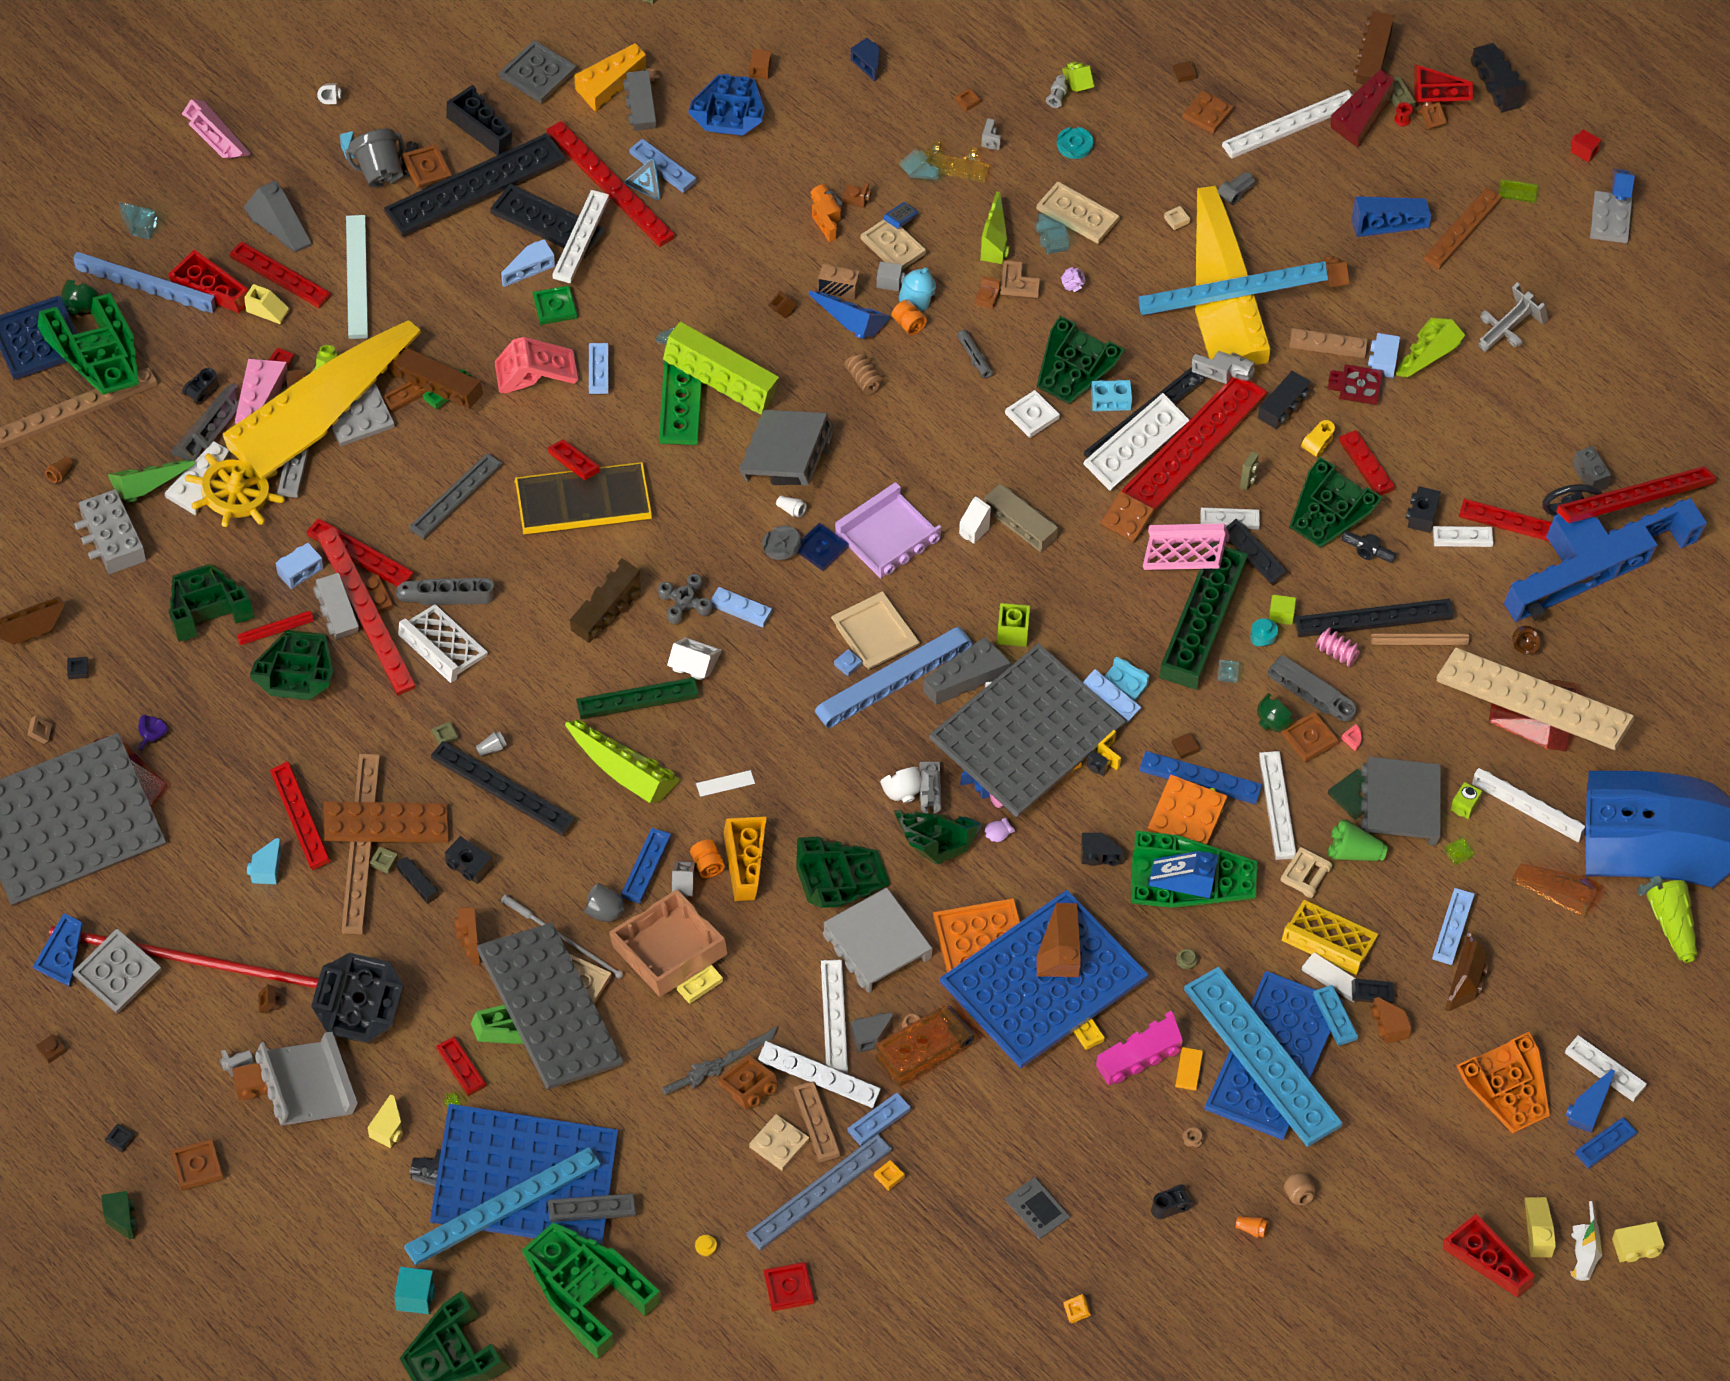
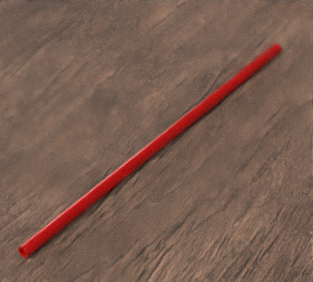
[49,926,365,998]

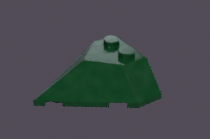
[894,810,981,864]

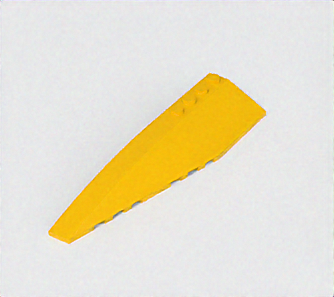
[1195,186,1270,365]

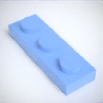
[589,343,608,394]
[711,587,772,627]
[1083,669,1141,724]

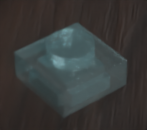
[1217,660,1239,683]

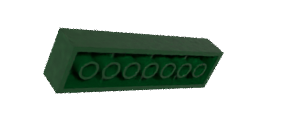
[1159,543,1248,690]

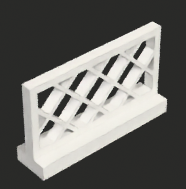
[398,604,488,683]

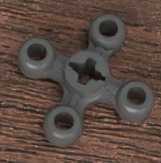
[658,574,712,624]

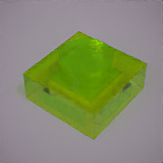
[1444,838,1473,865]

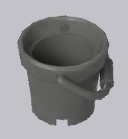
[345,128,404,188]

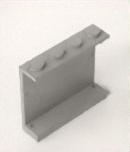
[823,888,932,993]
[255,1032,357,1126]

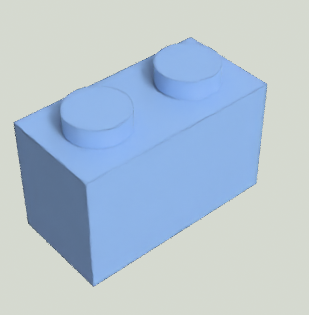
[1368,333,1400,378]
[276,543,323,589]

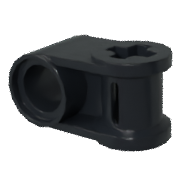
[182,368,219,405]
[1151,1184,1194,1219]

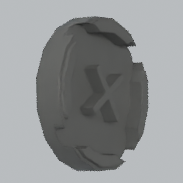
[762,526,802,560]

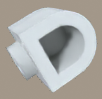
[317,83,341,104]

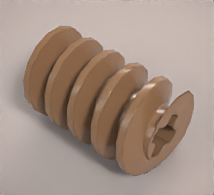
[844,353,882,395]

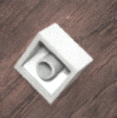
[667,637,722,680]

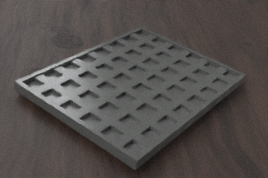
[929,643,1126,817]
[0,733,166,906]

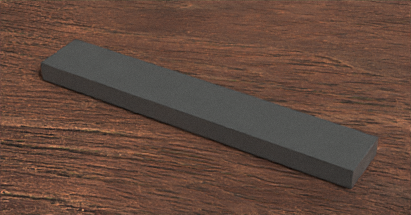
[409,453,502,540]

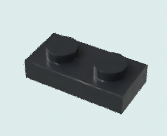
[1351,979,1394,1004]

